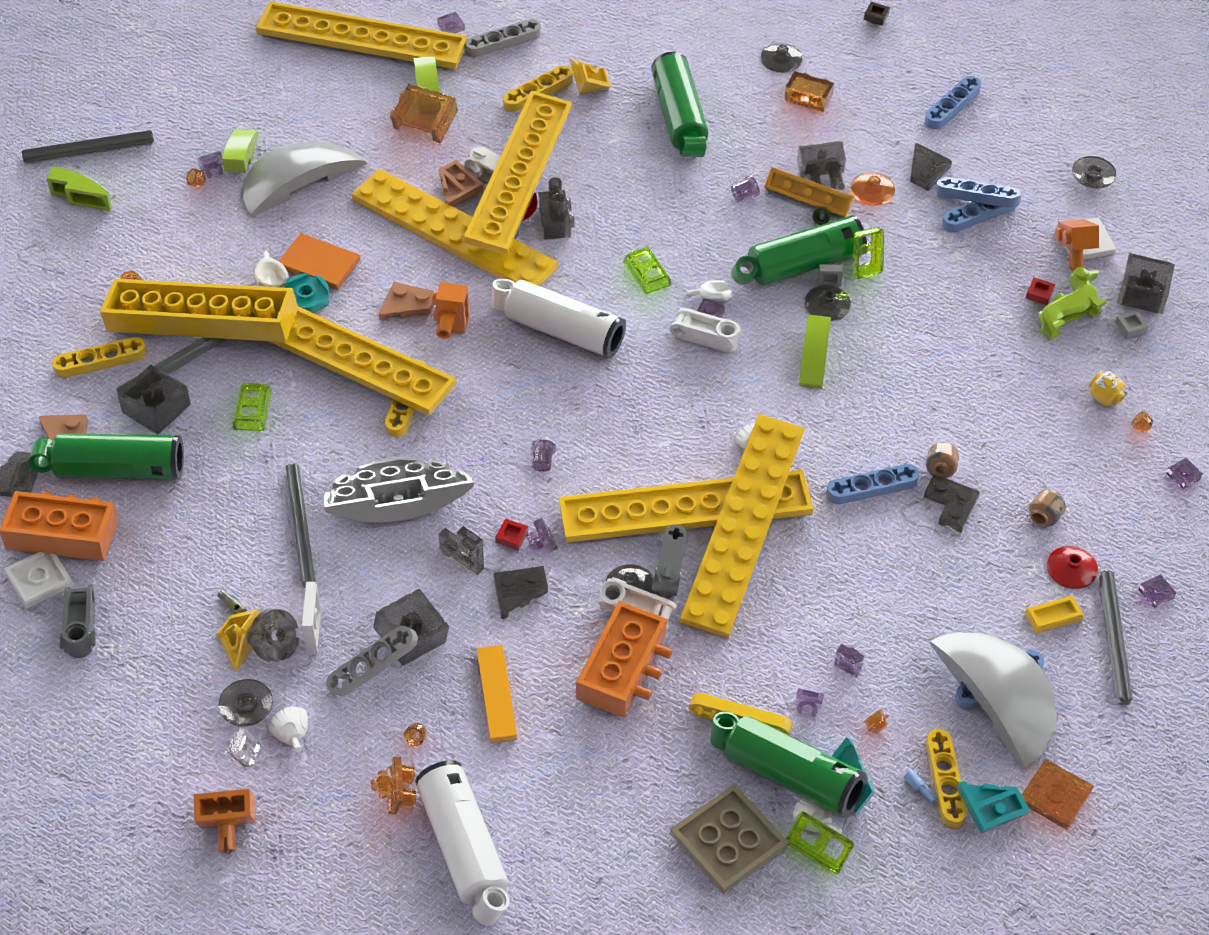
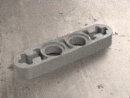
[465,19,541,57]
[326,626,418,696]

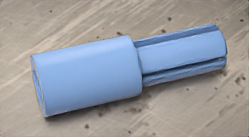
[904,770,937,804]

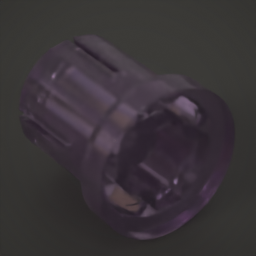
[731,175,760,202]
[531,439,556,472]

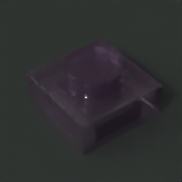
[437,12,465,34]
[697,298,725,318]
[1166,458,1203,490]
[1138,574,1177,608]
[834,644,865,677]

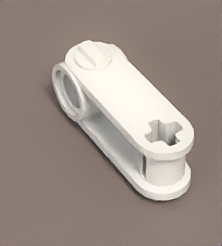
[464,147,501,183]
[670,308,741,353]
[598,577,677,630]

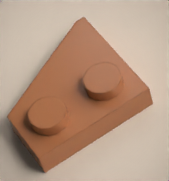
[439,159,483,207]
[379,282,434,320]
[39,414,88,440]

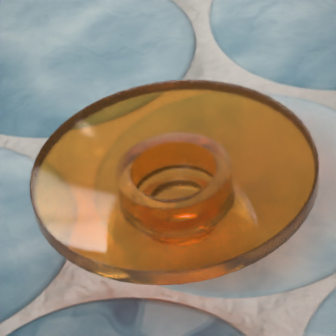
[851,172,895,205]

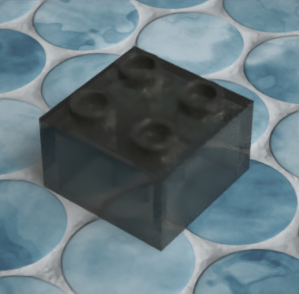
[1117,253,1175,314]
[117,364,191,435]
[373,588,449,666]

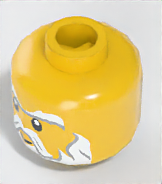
[1089,371,1126,407]

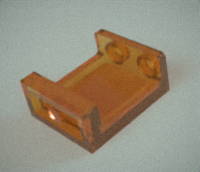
[390,84,458,143]

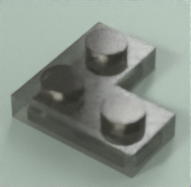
[924,474,980,533]
[438,526,484,575]

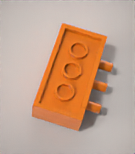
[0,491,118,561]
[576,601,673,718]

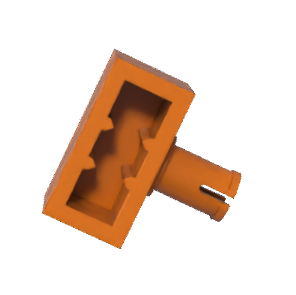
[1055,219,1099,270]
[432,282,470,339]
[194,789,257,853]

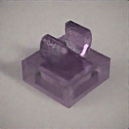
[198,151,223,179]
[526,518,558,553]
[796,688,824,717]

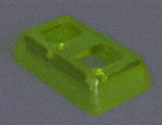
[854,227,884,279]
[623,246,672,294]
[232,383,272,431]
[785,811,854,874]

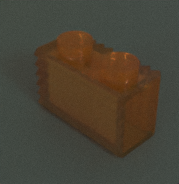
[784,71,834,112]

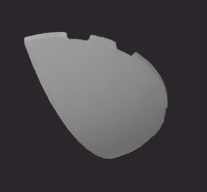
[243,141,366,217]
[324,458,474,522]
[929,632,1057,770]

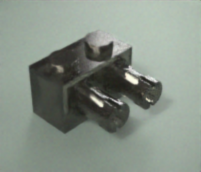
[797,141,846,191]
[538,177,575,240]

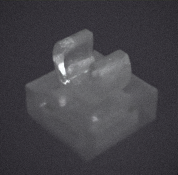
[224,729,261,767]

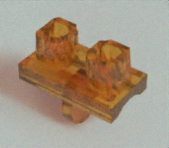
[370,756,416,814]

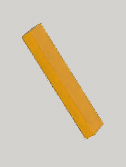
[764,167,854,217]
[477,645,517,743]

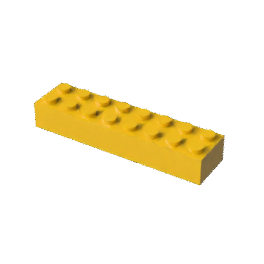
[100,279,298,342]

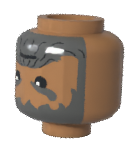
[926,442,959,479]
[1028,490,1066,527]

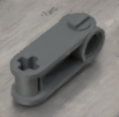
[651,525,687,598]
[60,585,96,658]

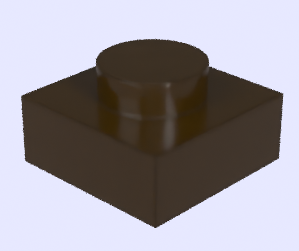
[863,2,890,26]

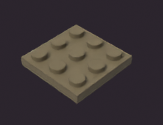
[670,784,789,894]

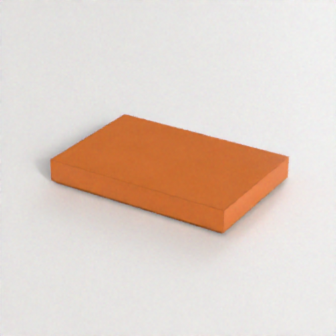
[279,233,360,290]

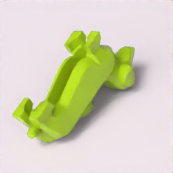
[1038,267,1107,341]

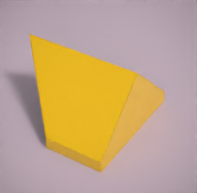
[568,56,611,95]
[216,609,265,672]

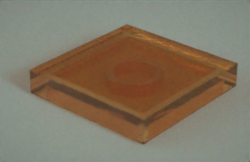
[1022,758,1094,830]

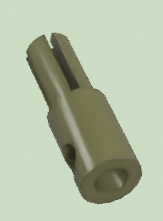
[217,590,247,614]

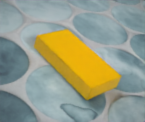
[1024,595,1084,634]

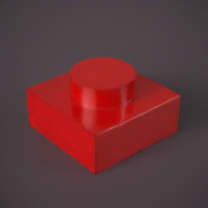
[1025,277,1055,305]
[495,518,529,551]

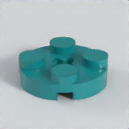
[285,274,329,313]

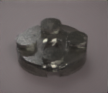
[247,609,299,662]

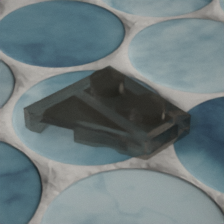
[910,143,952,191]
[0,451,38,497]
[493,566,548,619]

